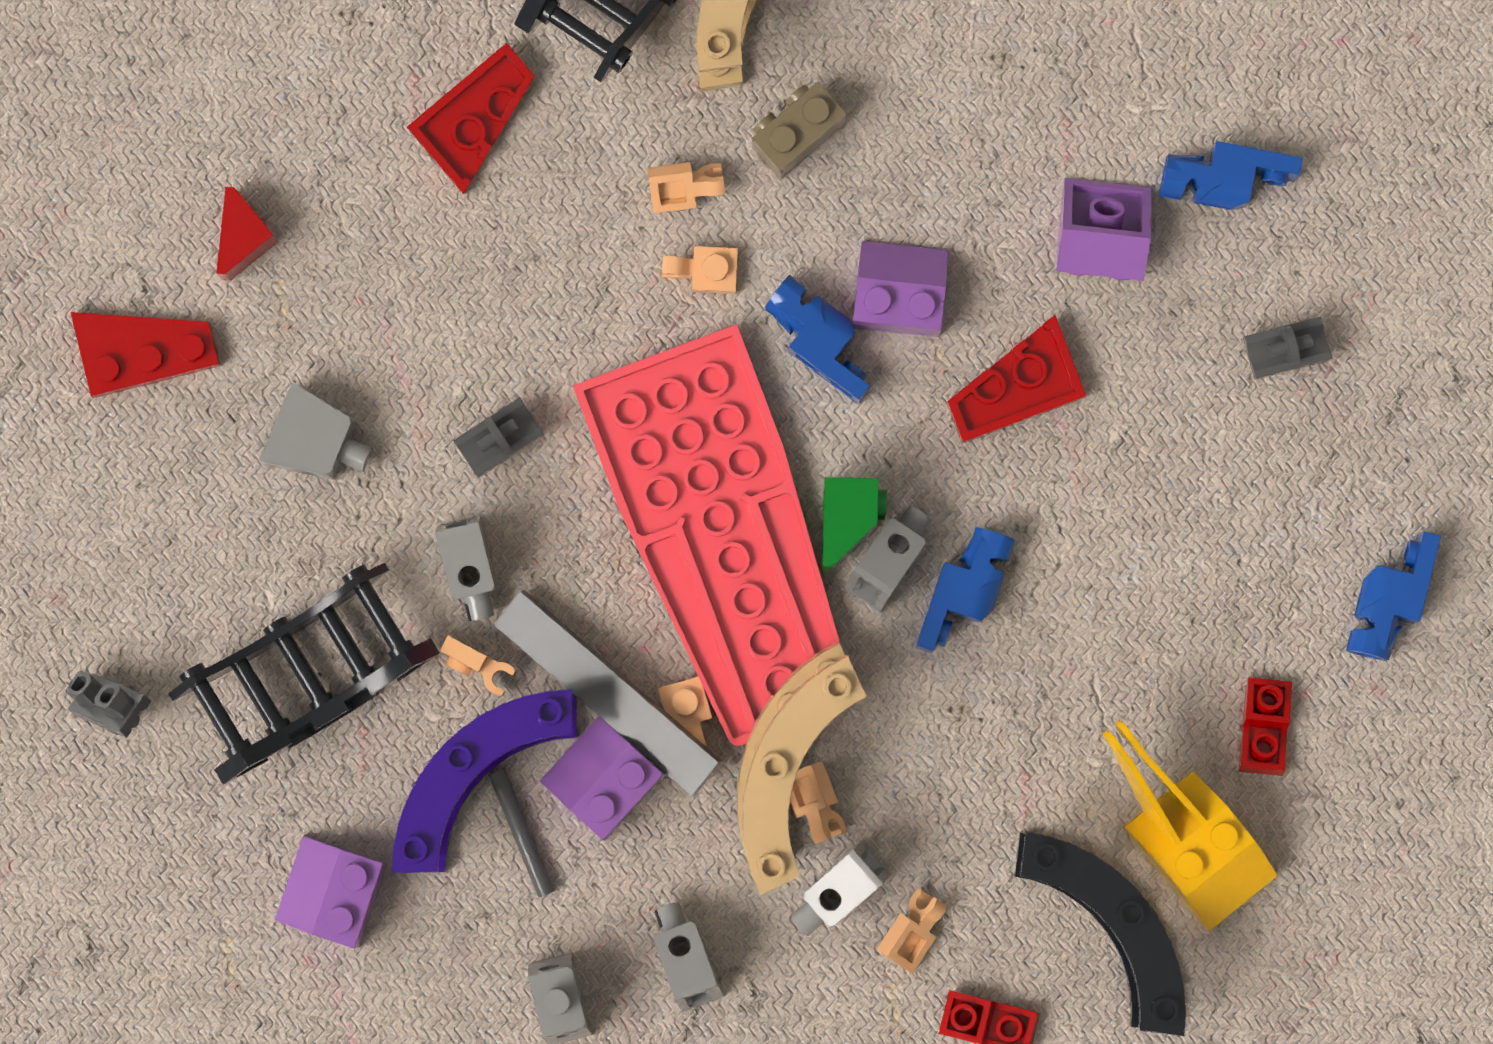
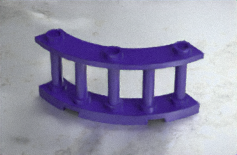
[392,689,577,873]

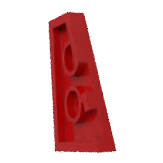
[406,43,535,194]
[71,312,221,398]
[947,315,1086,444]

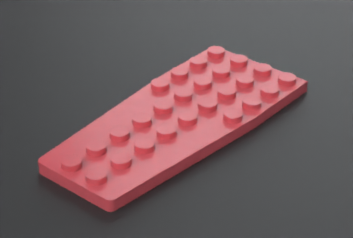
[573,324,840,747]

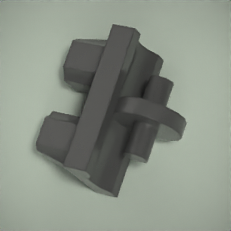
[1243,316,1333,380]
[453,397,544,478]
[66,671,152,738]

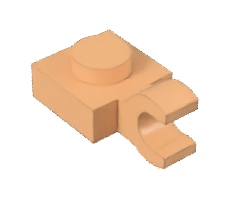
[647,162,725,214]
[662,246,738,294]
[440,636,516,696]
[658,677,713,747]
[790,761,846,844]
[876,888,947,974]

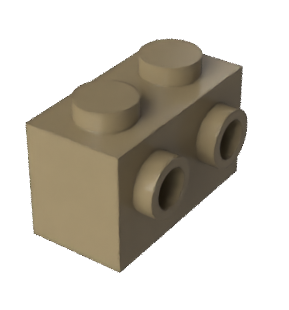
[752,82,847,180]

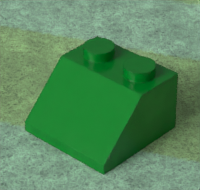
[822,477,887,573]

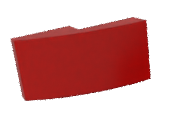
[1239,677,1292,776]
[938,990,1040,1044]

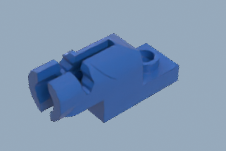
[1159,141,1303,210]
[765,275,870,404]
[915,527,1016,654]
[1346,531,1441,661]

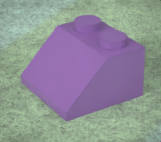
[1056,178,1151,281]
[852,241,948,338]
[540,716,664,841]
[275,836,388,949]

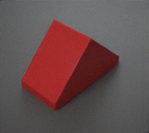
[216,187,279,281]

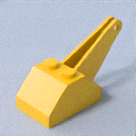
[1102,720,1278,931]

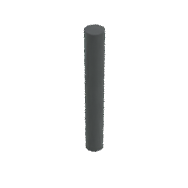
[488,768,555,898]

